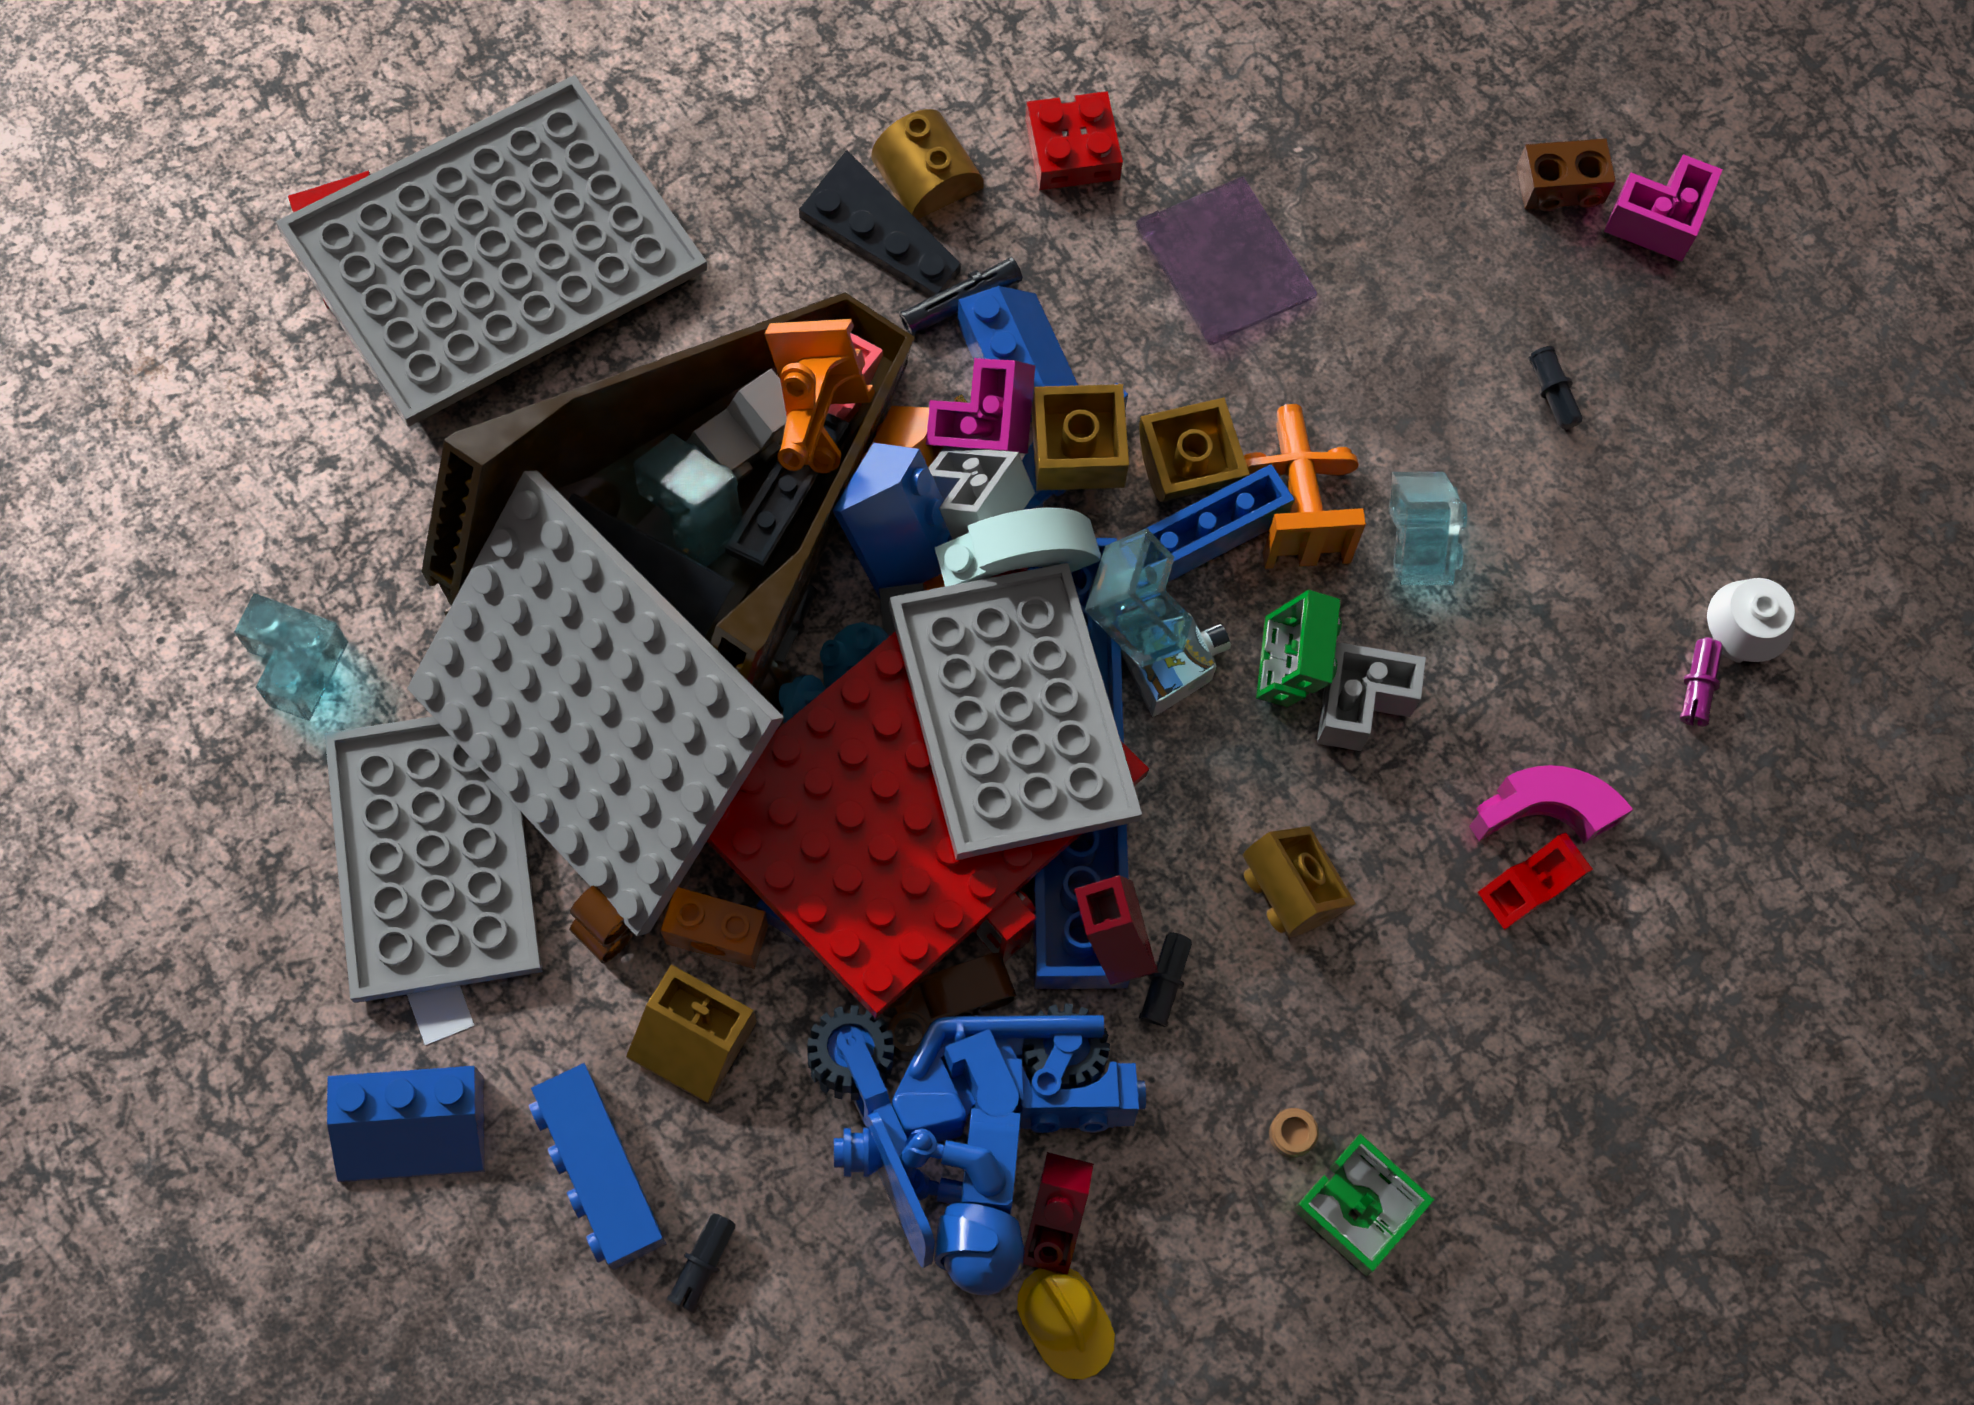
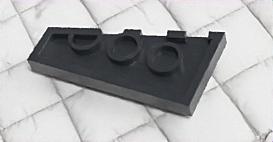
[799,150,961,298]

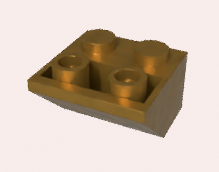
[626,964,757,1104]

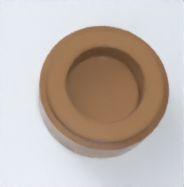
[1269,1108,1319,1158]

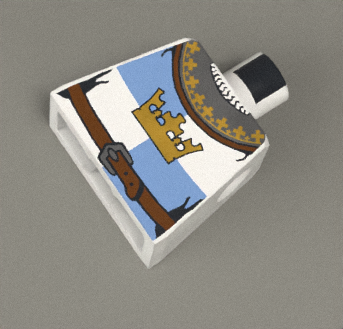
[1120,613,1231,717]

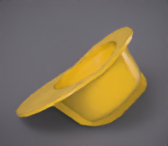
[1017,1268,1115,1380]

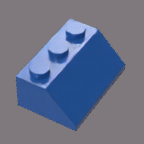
[958,286,1078,422]
[832,443,953,599]
[327,1066,485,1182]

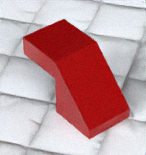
[1477,832,1593,930]

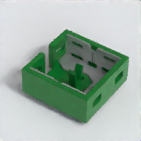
[1256,590,1342,707]
[1293,1133,1434,1276]

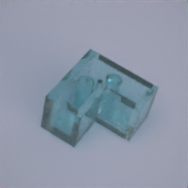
[633,433,742,567]
[1389,472,1467,585]
[1085,528,1193,667]
[234,593,349,721]

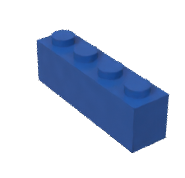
[1117,464,1295,598]
[529,1063,667,1270]

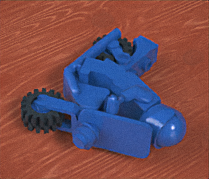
[807,1003,1146,1296]

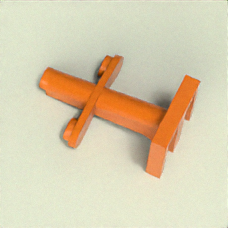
[764,319,875,473]
[1244,404,1366,569]

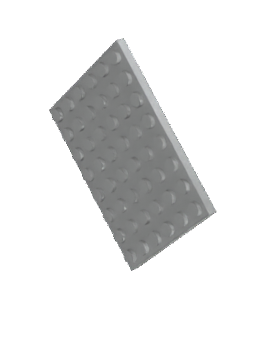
[276,75,707,427]
[407,471,784,936]

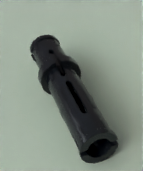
[899,256,1023,336]

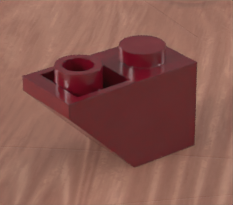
[1074,875,1158,986]
[1023,1152,1094,1275]

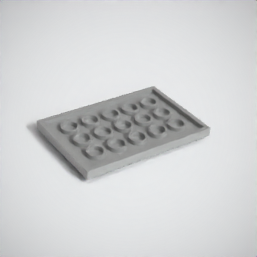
[889,563,1142,860]
[325,716,543,1003]

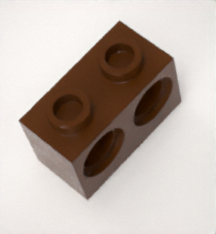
[1516,138,1616,211]

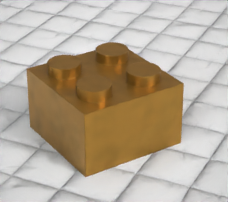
[1032,384,1129,491]

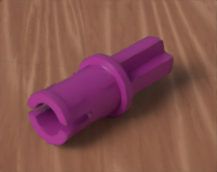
[1680,637,1723,727]

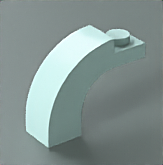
[935,508,1102,587]

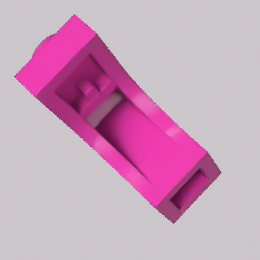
[1469,765,1633,844]

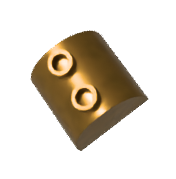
[871,109,984,220]
[1139,397,1250,502]
[1243,826,1356,937]

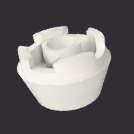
[1707,578,1795,663]

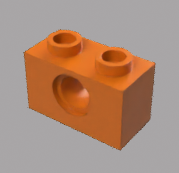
[661,887,768,969]

